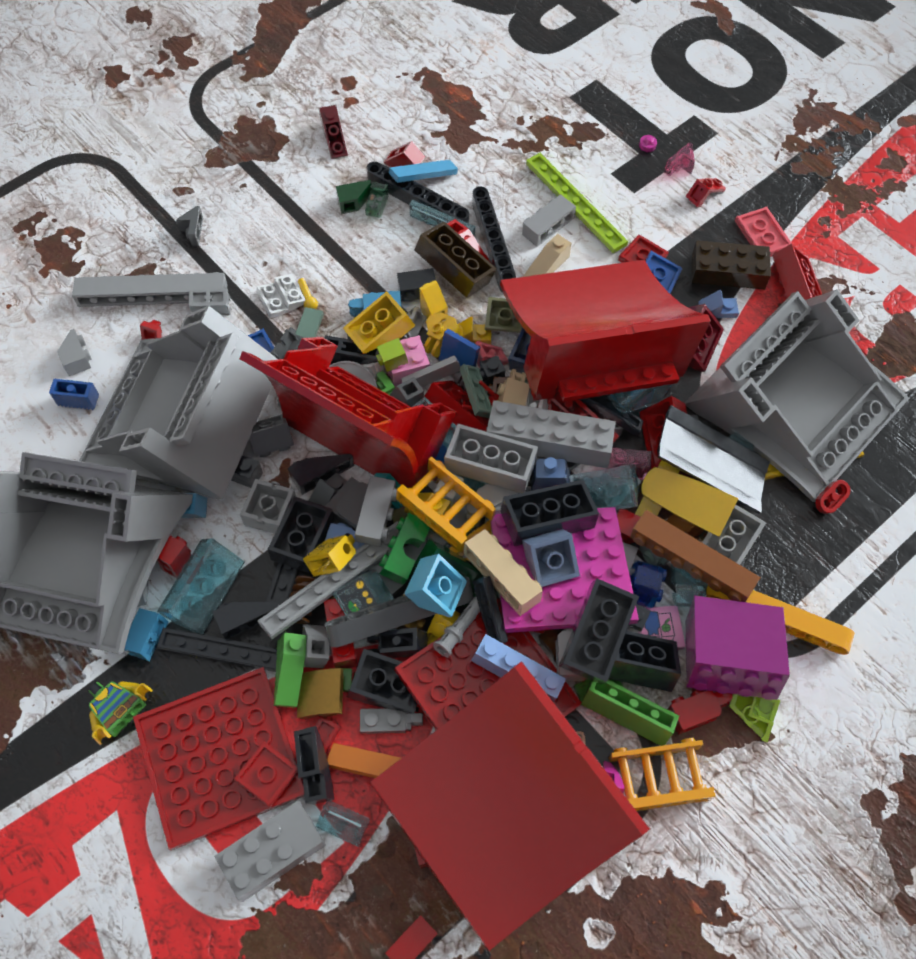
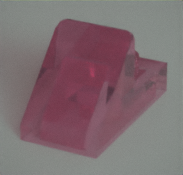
[664,142,695,176]

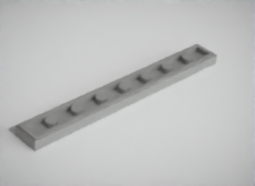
[258,521,398,640]

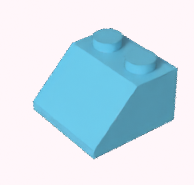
[404,554,467,617]

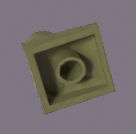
[485,297,522,333]

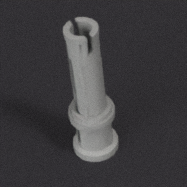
[433,597,480,657]

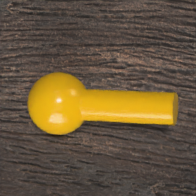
[298,278,318,309]

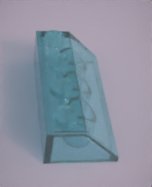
[157,539,245,634]

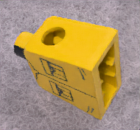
[303,533,356,576]

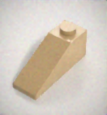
[523,234,572,277]

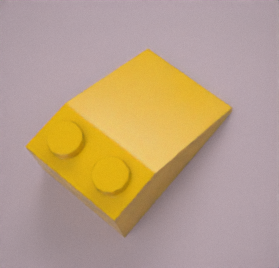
[343,291,416,354]

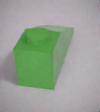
[274,633,306,708]

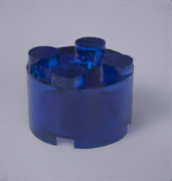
[630,560,667,609]

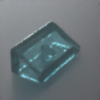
[316,801,370,846]

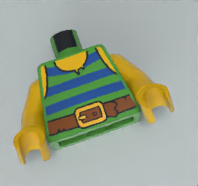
[89,681,153,745]

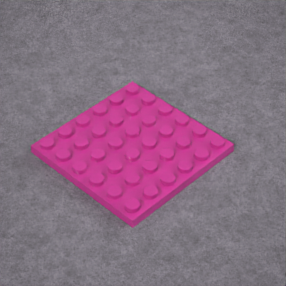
[490,507,639,633]

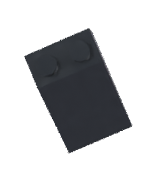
[346,649,417,714]

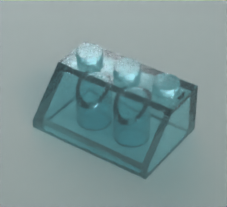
[569,464,638,510]

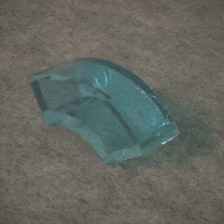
[671,564,706,607]

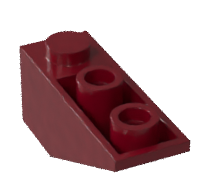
[319,105,348,159]

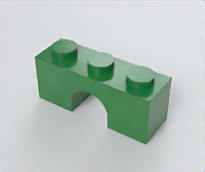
[379,513,430,585]

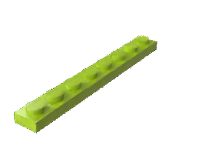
[526,153,628,254]

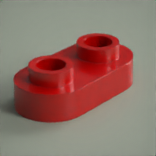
[815,480,850,514]

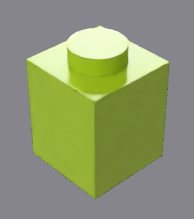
[376,338,408,372]

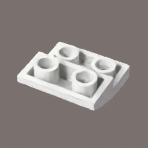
[256,274,306,318]

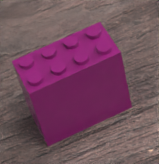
[685,595,790,700]

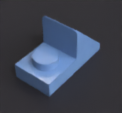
[698,290,739,318]

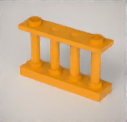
[396,457,496,552]
[609,738,716,811]

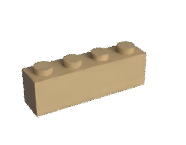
[464,529,543,616]

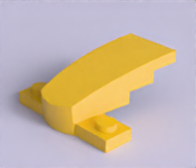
[635,460,739,537]

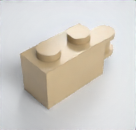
[497,369,529,406]

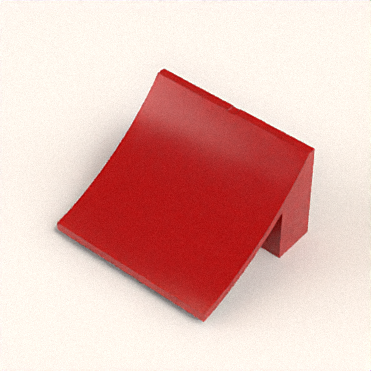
[500,260,711,402]
[239,337,457,493]
[370,661,650,951]

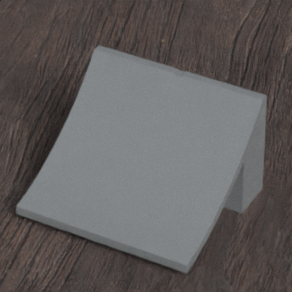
[685,289,909,502]
[79,306,277,500]
[0,452,193,654]

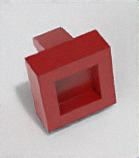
[140,320,162,340]

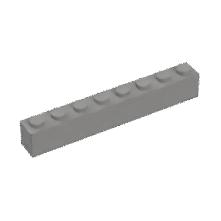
[72,272,228,307]

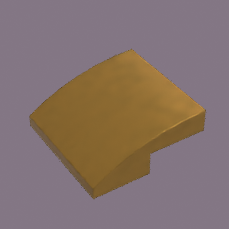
[297,668,344,720]

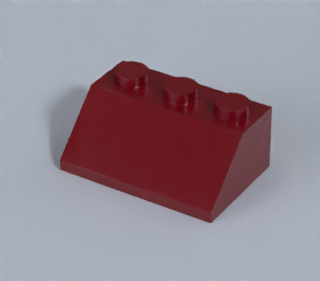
[688,304,724,372]

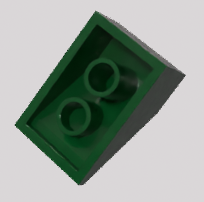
[409,539,484,609]

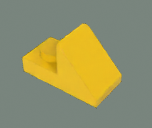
[459,316,491,344]

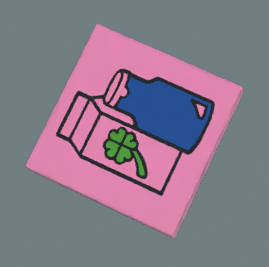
[637,605,686,649]

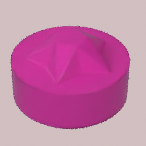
[639,135,657,152]

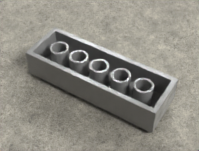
[487,401,616,468]

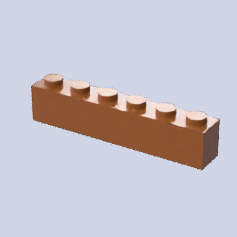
[630,510,761,602]

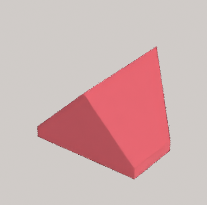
[474,341,509,369]

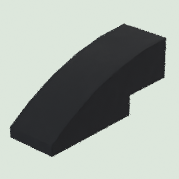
[294,726,335,805]

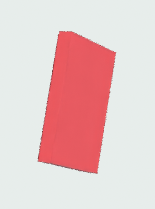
[735,207,792,257]

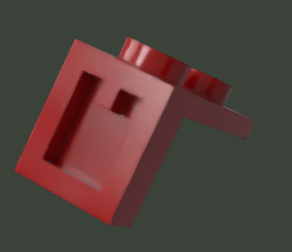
[685,178,726,207]

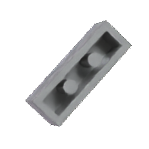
[522,194,576,247]
[355,476,397,547]

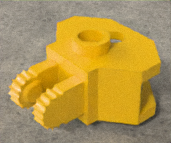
[423,312,465,357]

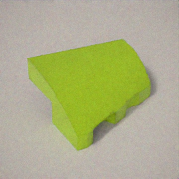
[729,694,780,742]

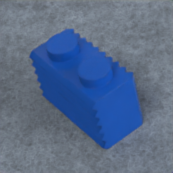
[49,379,99,410]

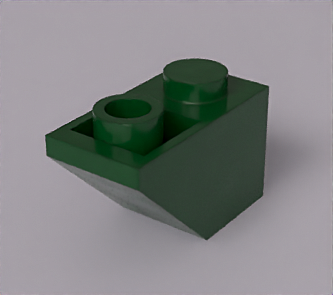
[336,180,372,214]

